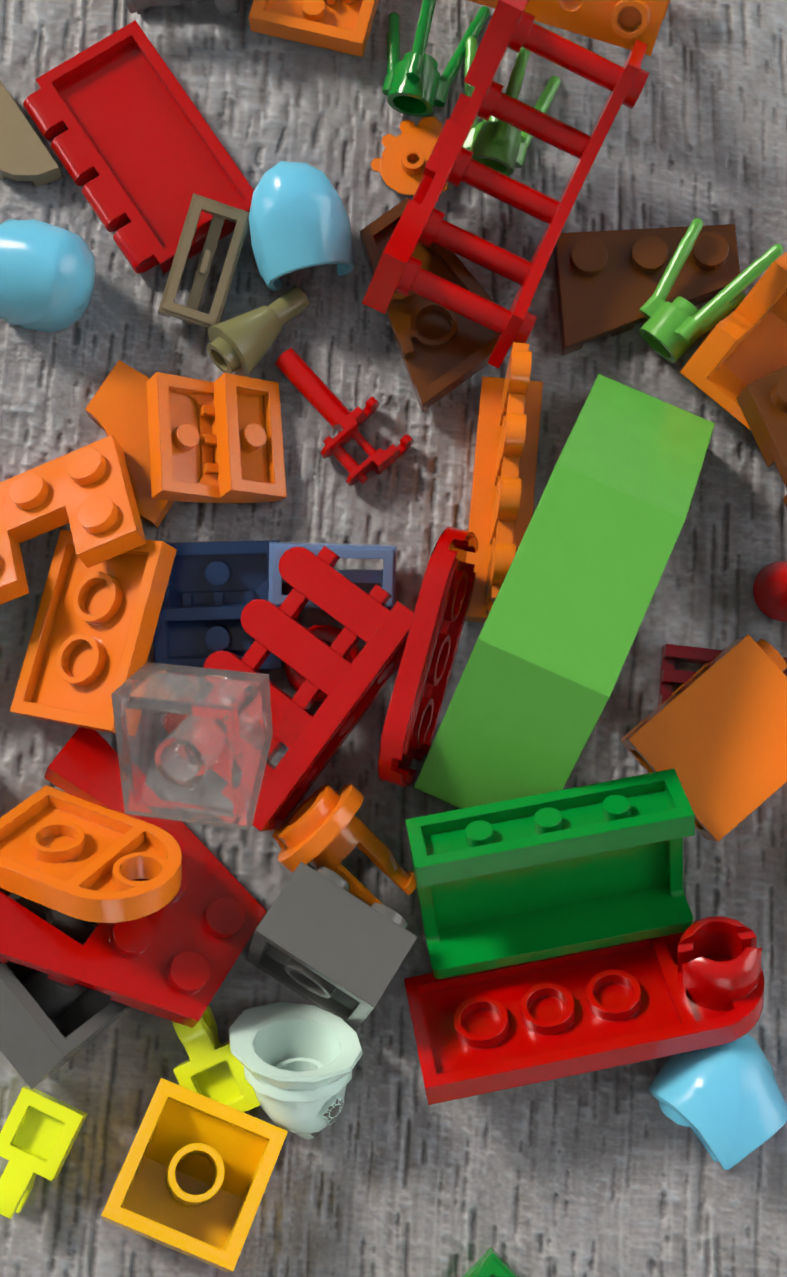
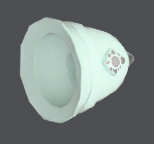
[229,1002,363,1140]

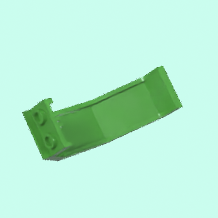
[414,374,715,809]

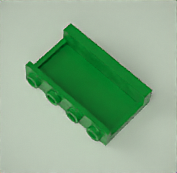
[405,769,695,979]

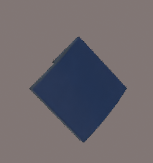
[153,539,282,672]

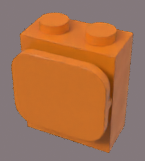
[620,634,787,842]

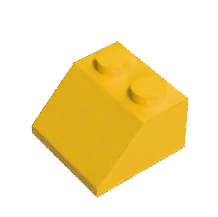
[101,1078,288,1272]

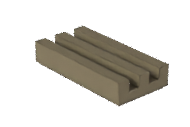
[158,193,249,330]

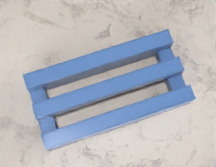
[268,542,397,609]

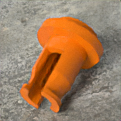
[272,783,416,906]

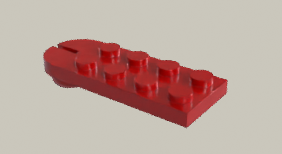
[404,916,764,1105]

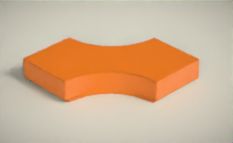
[85,360,175,528]

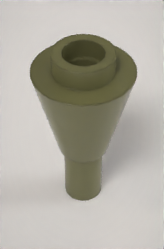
[207,286,309,377]

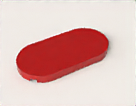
[378,527,478,787]

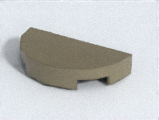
[0,80,64,186]

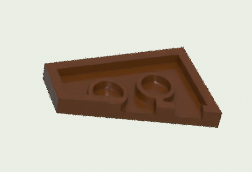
[360,197,511,412]
[553,224,740,356]

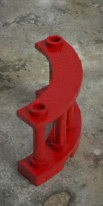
[362,0,649,369]

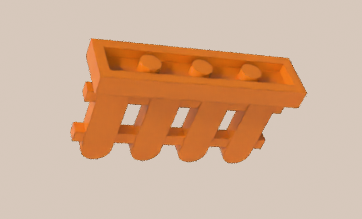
[465,342,543,623]

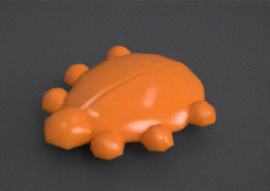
[370,116,448,196]

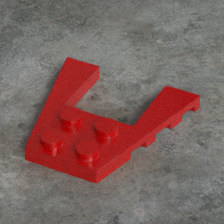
[0,727,267,1028]

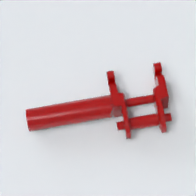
[275,348,414,486]

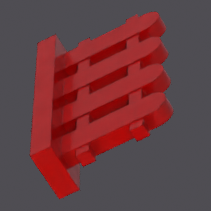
[165,546,414,832]

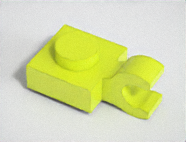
[172,1005,260,1113]
[0,1085,88,1219]

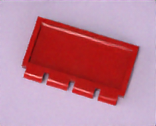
[23,20,254,274]

